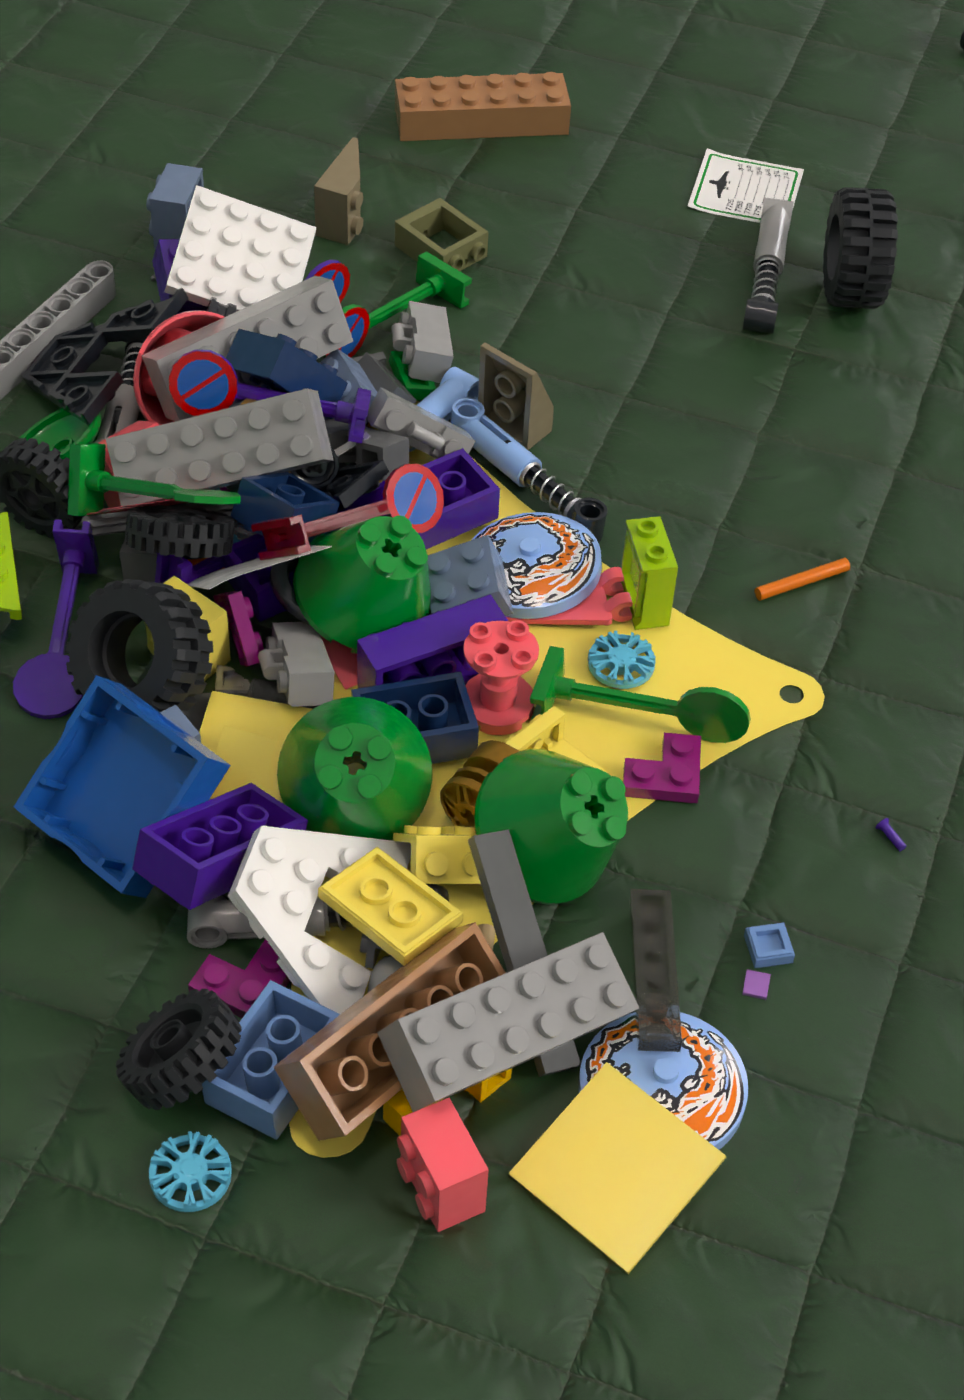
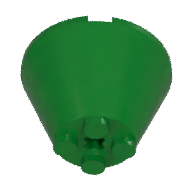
[293,515,431,654]
[277,697,432,841]
[474,749,628,905]

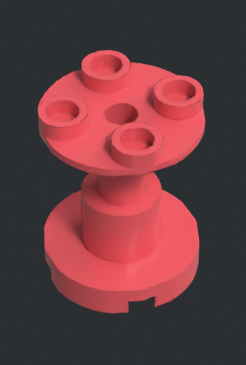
[463,620,539,735]

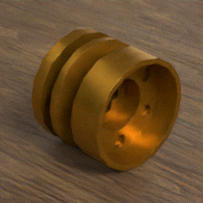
[440,740,519,827]

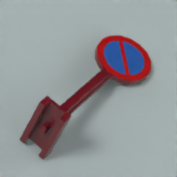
[251,464,444,560]

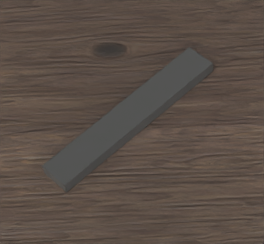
[468,829,581,1077]

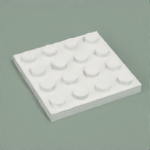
[164,185,317,312]

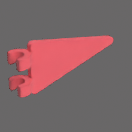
[506,567,633,625]

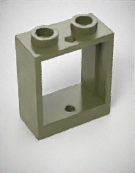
[395,198,488,271]

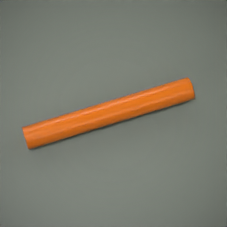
[754,558,850,601]

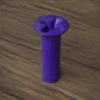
[875,818,907,852]

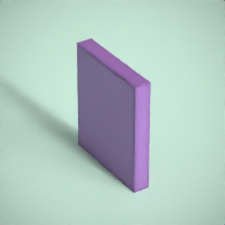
[742,969,771,1000]

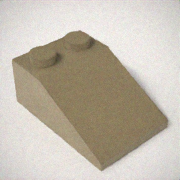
[314,137,363,245]
[478,343,554,450]

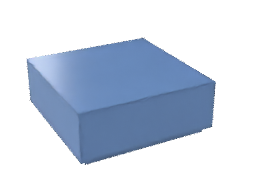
[744,922,795,969]

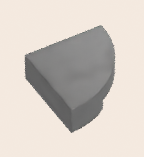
[215,665,252,697]

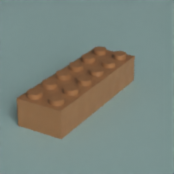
[395,72,571,141]
[274,922,506,1141]

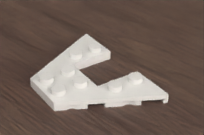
[228,826,411,1014]

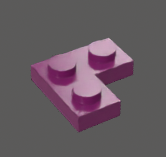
[213,591,264,666]
[623,732,701,803]
[188,939,290,1018]

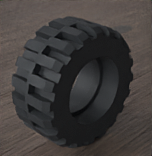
[823,187,898,309]
[65,579,213,712]

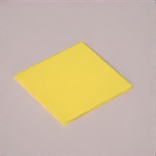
[509,1062,726,1274]

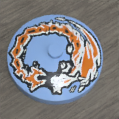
[472,512,602,619]
[579,1009,748,1150]

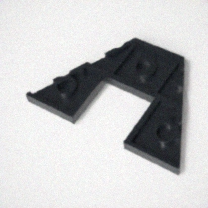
[22,288,188,425]

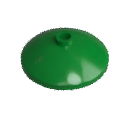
[18,409,101,460]

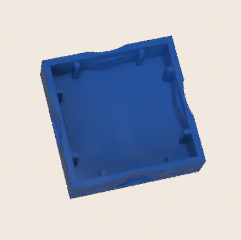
[13,675,231,898]

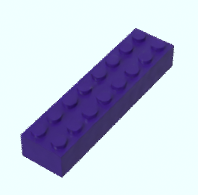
[223,448,500,622]

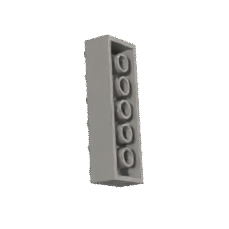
[141,276,354,421]
[106,388,334,508]
[377,932,639,1112]

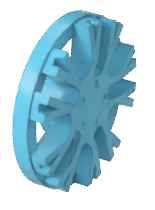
[588,631,656,689]
[149,1131,232,1212]

